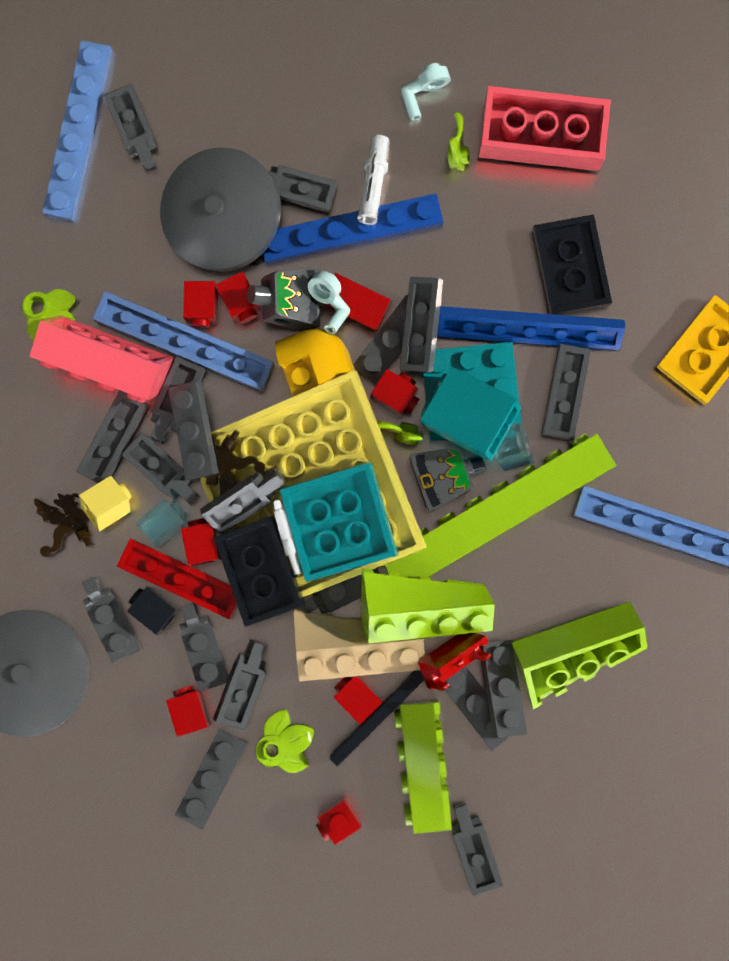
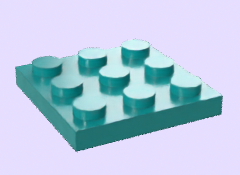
[423,342,523,443]
[280,462,398,582]

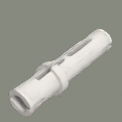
[357,135,390,225]

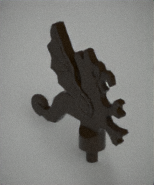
[205,430,266,495]
[34,493,92,557]

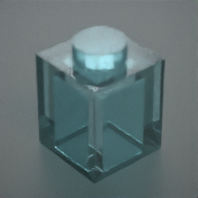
[495,423,534,471]
[136,499,188,549]

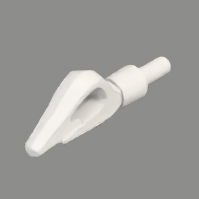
[274,500,302,575]

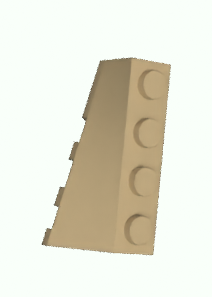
[293,609,425,682]

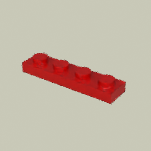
[116,538,237,620]

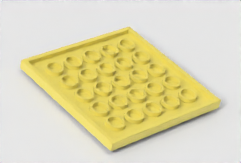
[200,370,427,597]

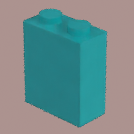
[420,366,522,462]

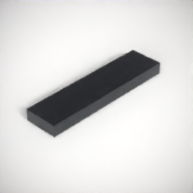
[329,670,424,767]

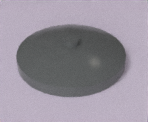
[160,147,281,272]
[0,610,90,737]

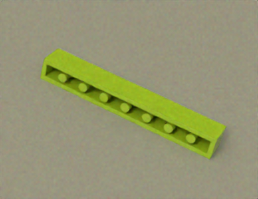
[383,433,617,579]

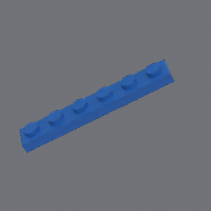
[263,193,443,265]
[437,306,625,350]

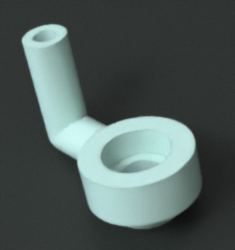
[401,63,451,121]
[308,271,350,335]

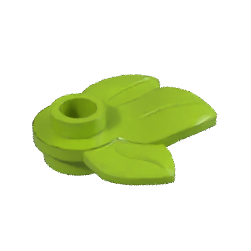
[448,112,470,172]
[22,289,76,341]
[377,421,424,445]
[255,710,314,773]

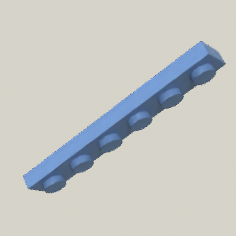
[42,40,113,222]
[92,291,274,392]
[573,486,729,567]

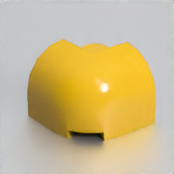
[275,328,355,397]

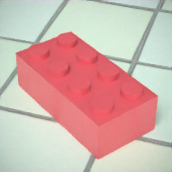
[479,86,611,171]
[29,315,175,402]

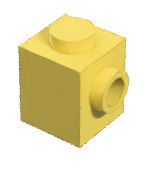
[79,476,131,532]

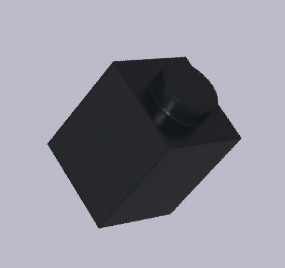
[127,587,180,635]

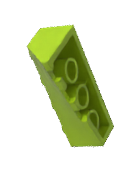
[361,568,495,643]
[512,602,648,710]
[394,699,452,834]

